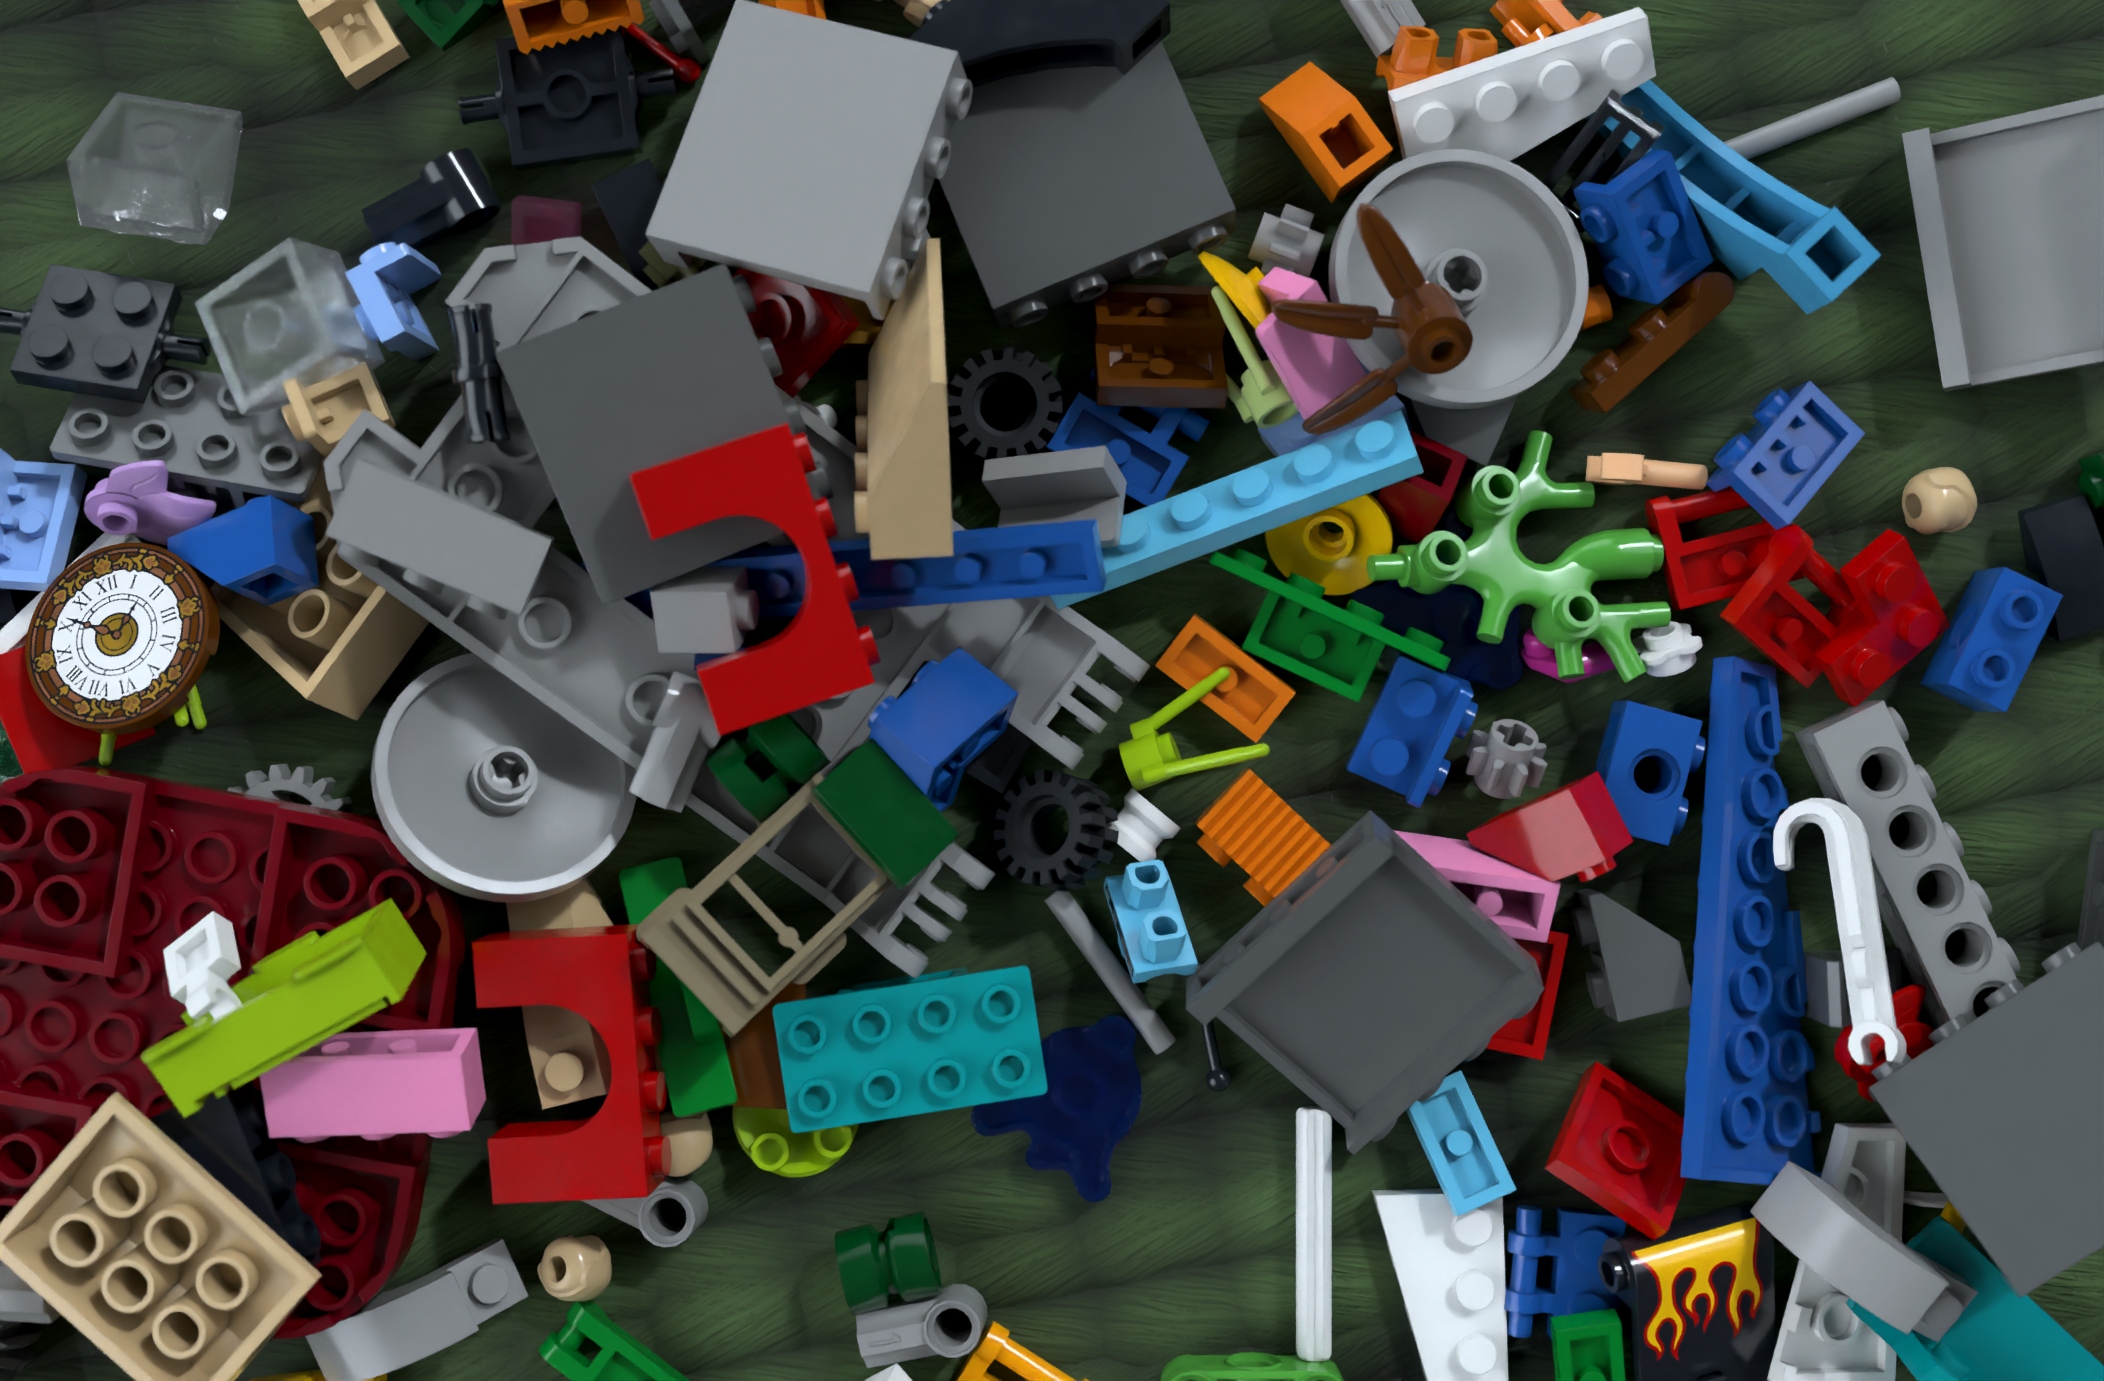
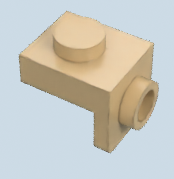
[282,362,396,457]

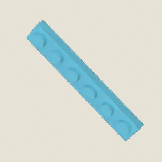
[1050,410,1424,609]

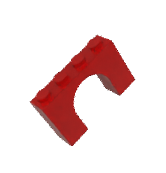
[629,423,881,736]
[472,924,672,1204]

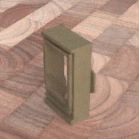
[636,772,893,1038]

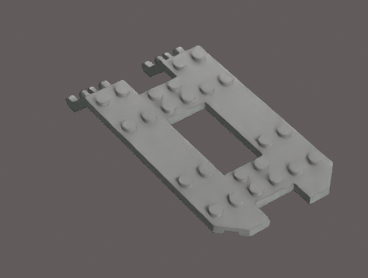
[323,237,1150,979]

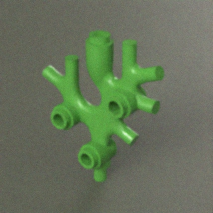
[1367,430,1671,683]

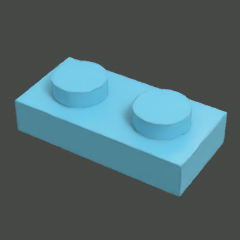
[1406,1070,1517,1216]

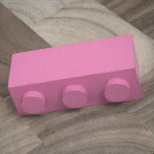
[1393,830,1561,943]
[259,1028,486,1143]

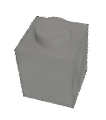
[650,566,759,654]

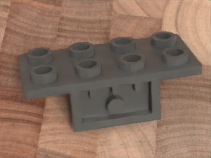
[50,365,324,518]

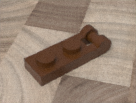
[1568,272,1735,413]

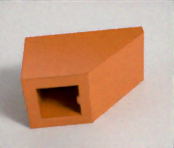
[1258,62,1393,204]

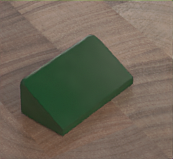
[810,738,959,890]

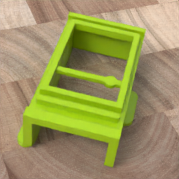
[140,898,427,1118]

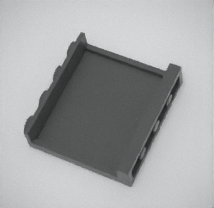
[938,41,1236,329]
[495,263,834,606]
[1186,810,1544,1155]
[1868,941,2104,1298]

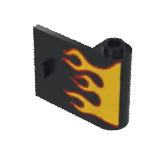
[1598,1200,1775,1381]

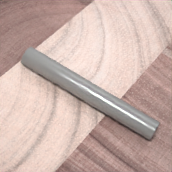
[1724,77,1901,160]
[1044,891,1176,1055]

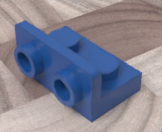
[1574,149,1713,304]
[1705,380,1865,530]
[1346,651,1478,808]

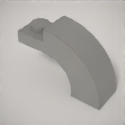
[1750,1161,1978,1343]
[306,1238,529,1381]

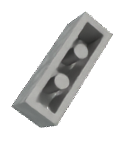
[325,458,555,620]

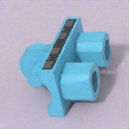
[1103,859,1198,984]

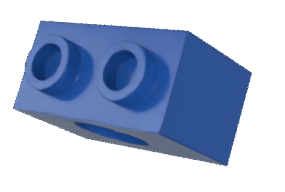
[1920,567,2063,712]
[1593,700,1706,846]

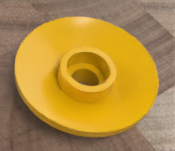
[1198,251,1272,330]
[1265,493,1393,595]

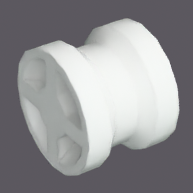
[1107,788,1181,862]

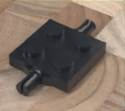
[458,25,679,171]
[0,264,210,403]

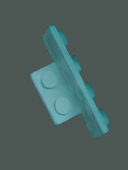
[772,965,1048,1133]
[1847,1216,2104,1381]

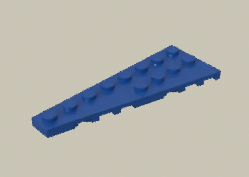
[1681,656,1822,1185]

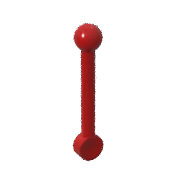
[626,23,701,83]

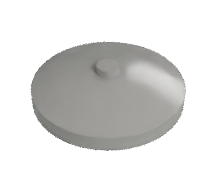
[1329,149,1589,409]
[371,653,637,903]

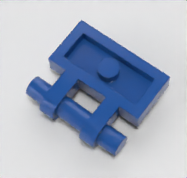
[1046,368,1211,507]
[1504,1205,1626,1339]

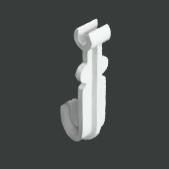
[1773,798,1907,1066]

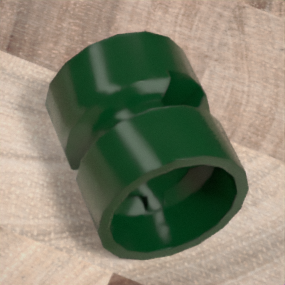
[705,713,831,824]
[835,1211,942,1315]

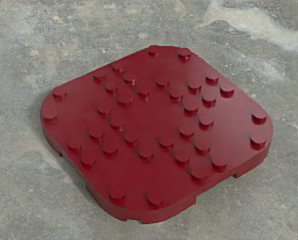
[0,766,465,1339]

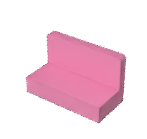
[1255,266,1366,421]

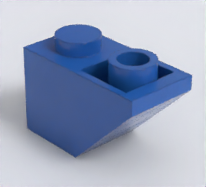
[167,495,319,606]

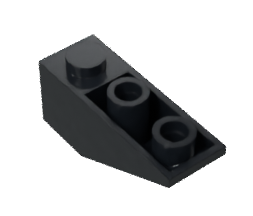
[150,1080,322,1267]

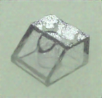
[66,92,243,245]
[195,237,385,416]

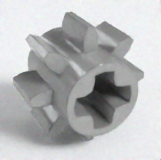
[1248,203,1325,278]
[1465,719,1548,799]

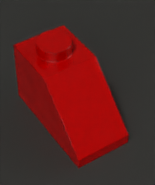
[1466,771,1633,882]

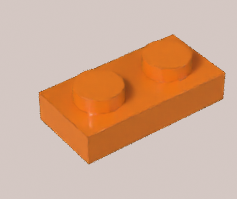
[1155,613,1296,743]

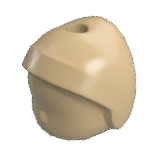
[1902,467,1978,535]
[659,1110,713,1177]
[537,1235,612,1301]

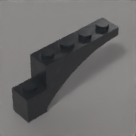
[908,0,1171,88]

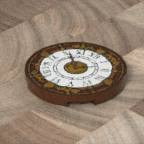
[26,543,220,735]

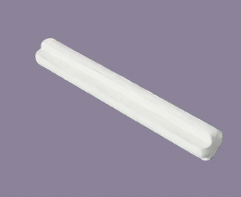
[1296,1106,1332,1362]

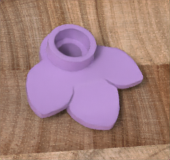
[84,460,217,545]

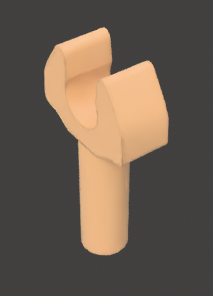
[1585,453,1708,490]

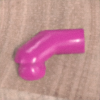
[1521,628,1616,683]

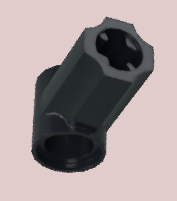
[361,148,502,250]

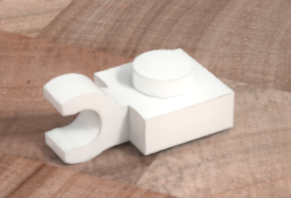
[163,911,242,1020]

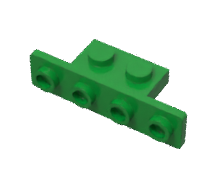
[1209,546,1451,703]
[619,857,738,1119]

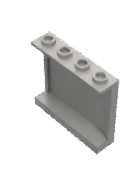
[645,0,972,320]
[1902,95,2104,392]

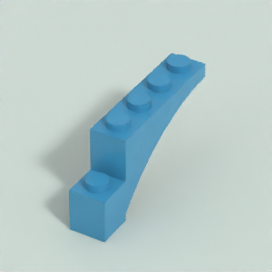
[1585,80,1881,315]

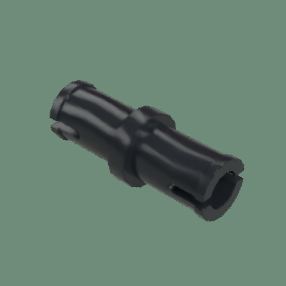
[447,303,511,444]

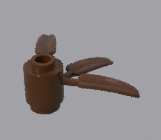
[1270,203,1473,435]

